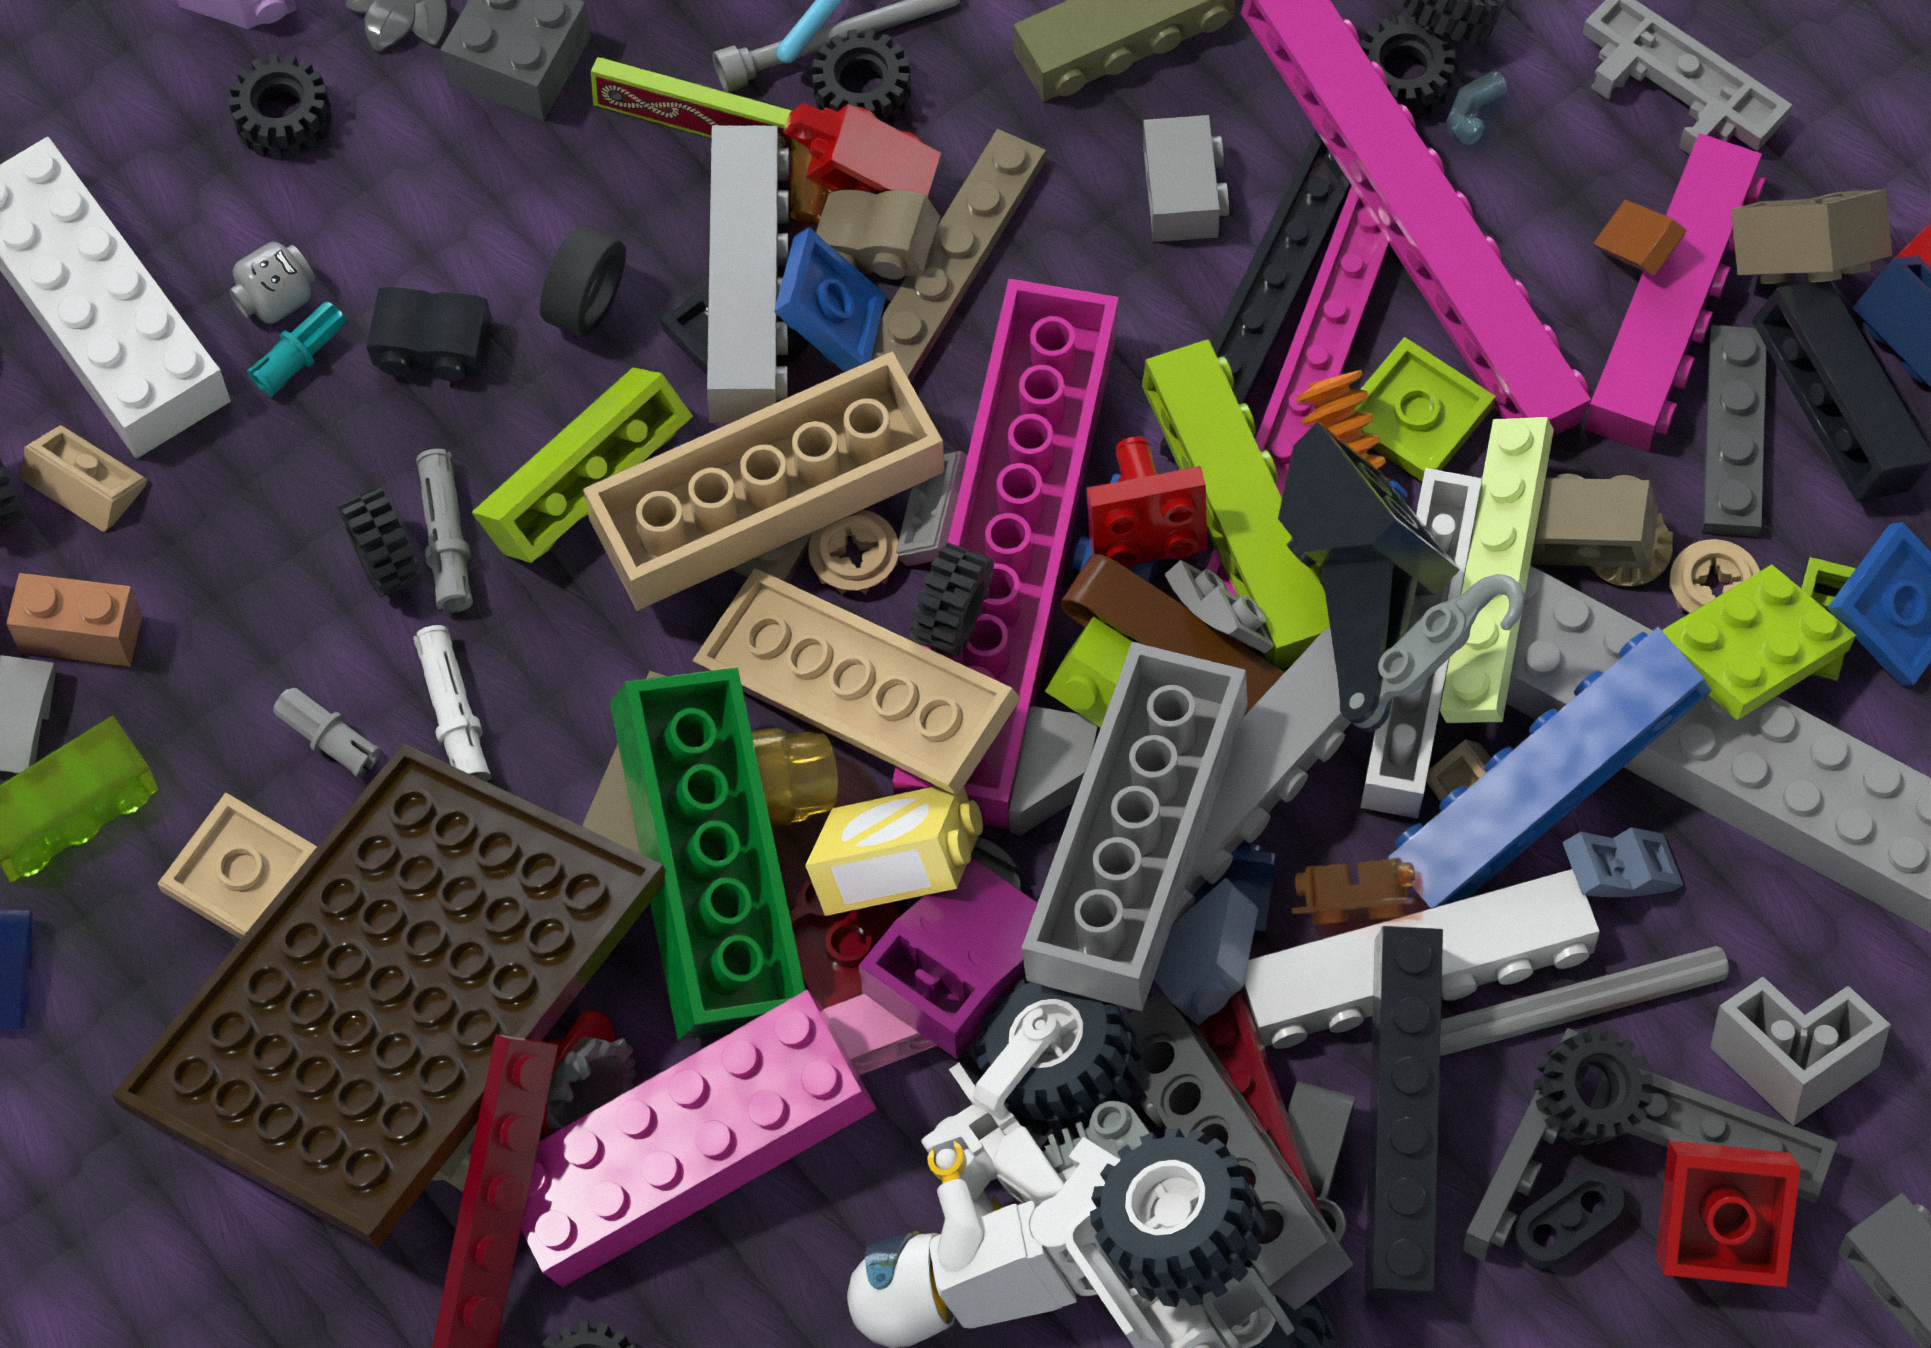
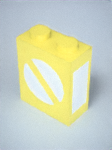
[805,786,983,916]

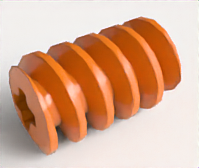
[1296,370,1390,480]

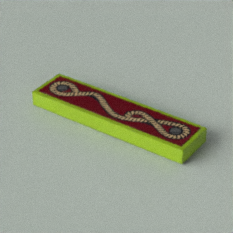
[591,57,803,162]

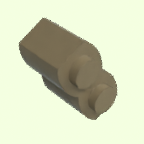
[816,190,940,280]

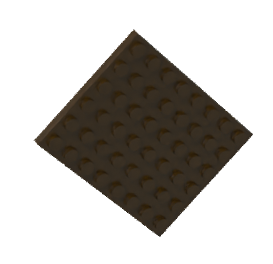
[111,743,666,1249]

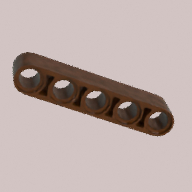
[1061,554,1285,716]

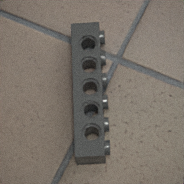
[1126,989,1354,1311]

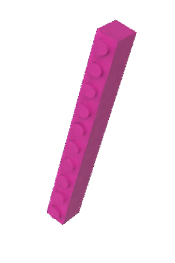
[1241,0,1591,437]

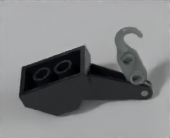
[1278,421,1525,732]

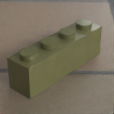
[1013,0,1235,102]

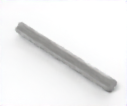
[1440,946,1730,1056]

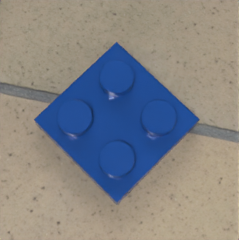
[774,228,886,372]
[1827,522,1931,686]

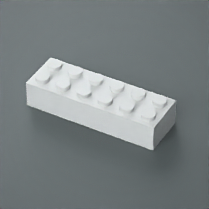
[0,137,231,459]

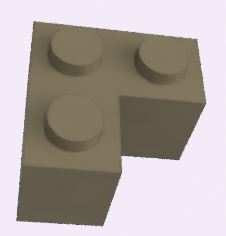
[1731,190,1892,284]

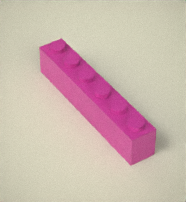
[1585,133,1766,452]

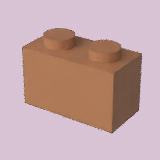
[6,573,143,667]

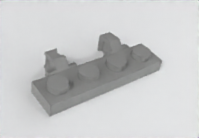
[1582,0,1793,155]

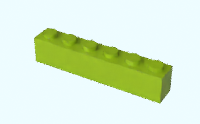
[1142,339,1330,669]

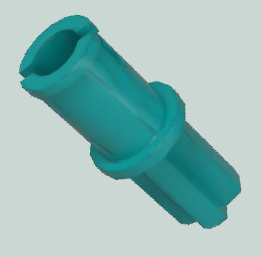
[247,302,346,397]

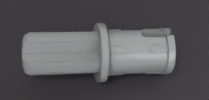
[273,688,381,779]

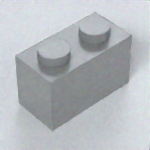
[1143,115,1229,242]

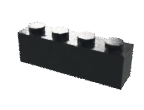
[1751,281,1931,502]

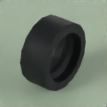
[540,225,626,337]

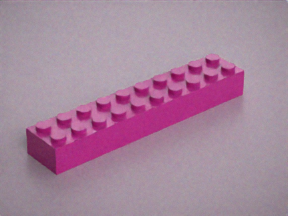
[892,279,1119,830]

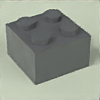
[440,0,591,121]

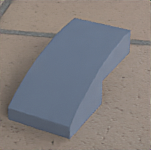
[1562,827,1683,897]

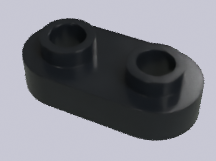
[1514,1169,1624,1268]

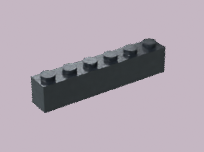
[1364,926,1443,1300]

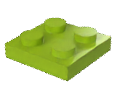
[1355,337,1496,481]

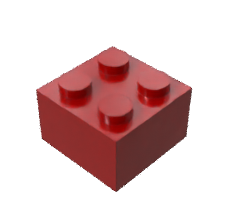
[1655,1140,1800,1287]

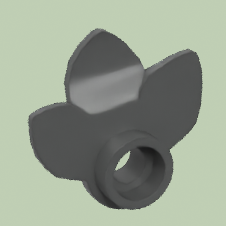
[345,0,448,53]

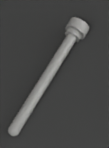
[713,0,960,93]

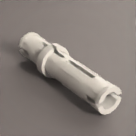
[413,625,491,782]

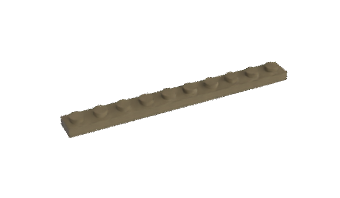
[733,129,1046,584]

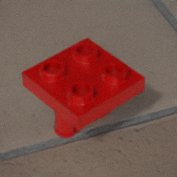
[1087,436,1207,569]

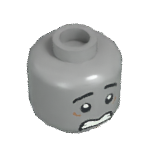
[229,241,316,324]

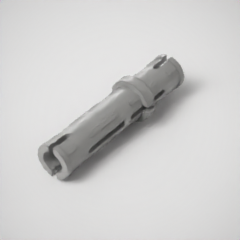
[416,449,473,613]

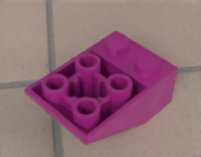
[859,857,1038,1059]

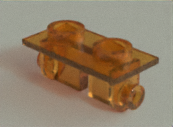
[1292,857,1423,925]

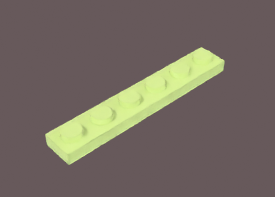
[1440,417,1554,723]

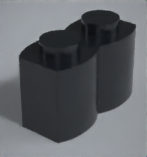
[366,287,493,382]

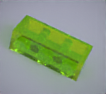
[0,715,159,883]

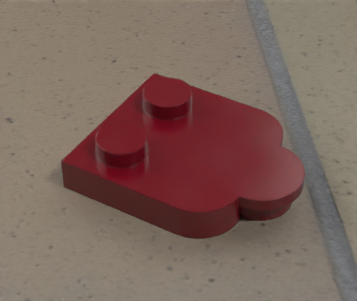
[789,879,901,1009]

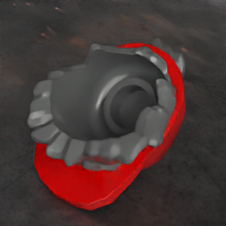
[539,1008,637,1142]

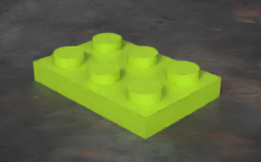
[1662,564,1856,720]

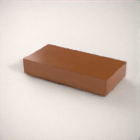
[1593,199,1687,276]

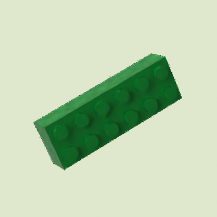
[610,667,805,1041]

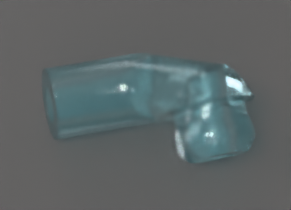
[1446,71,1507,145]

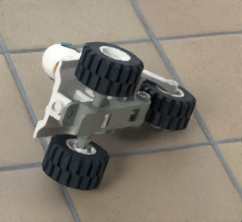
[847,979,1335,1348]

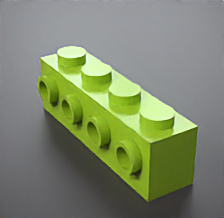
[471,367,693,563]

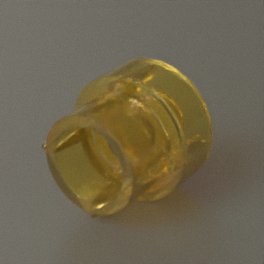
[751,727,838,828]

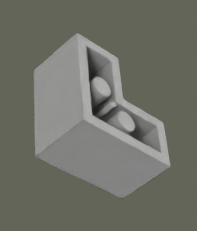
[1710,977,1891,1126]

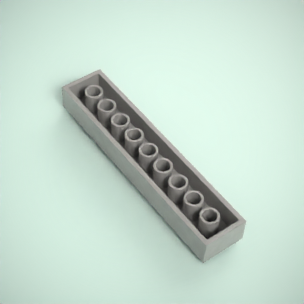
[1448,566,1931,933]

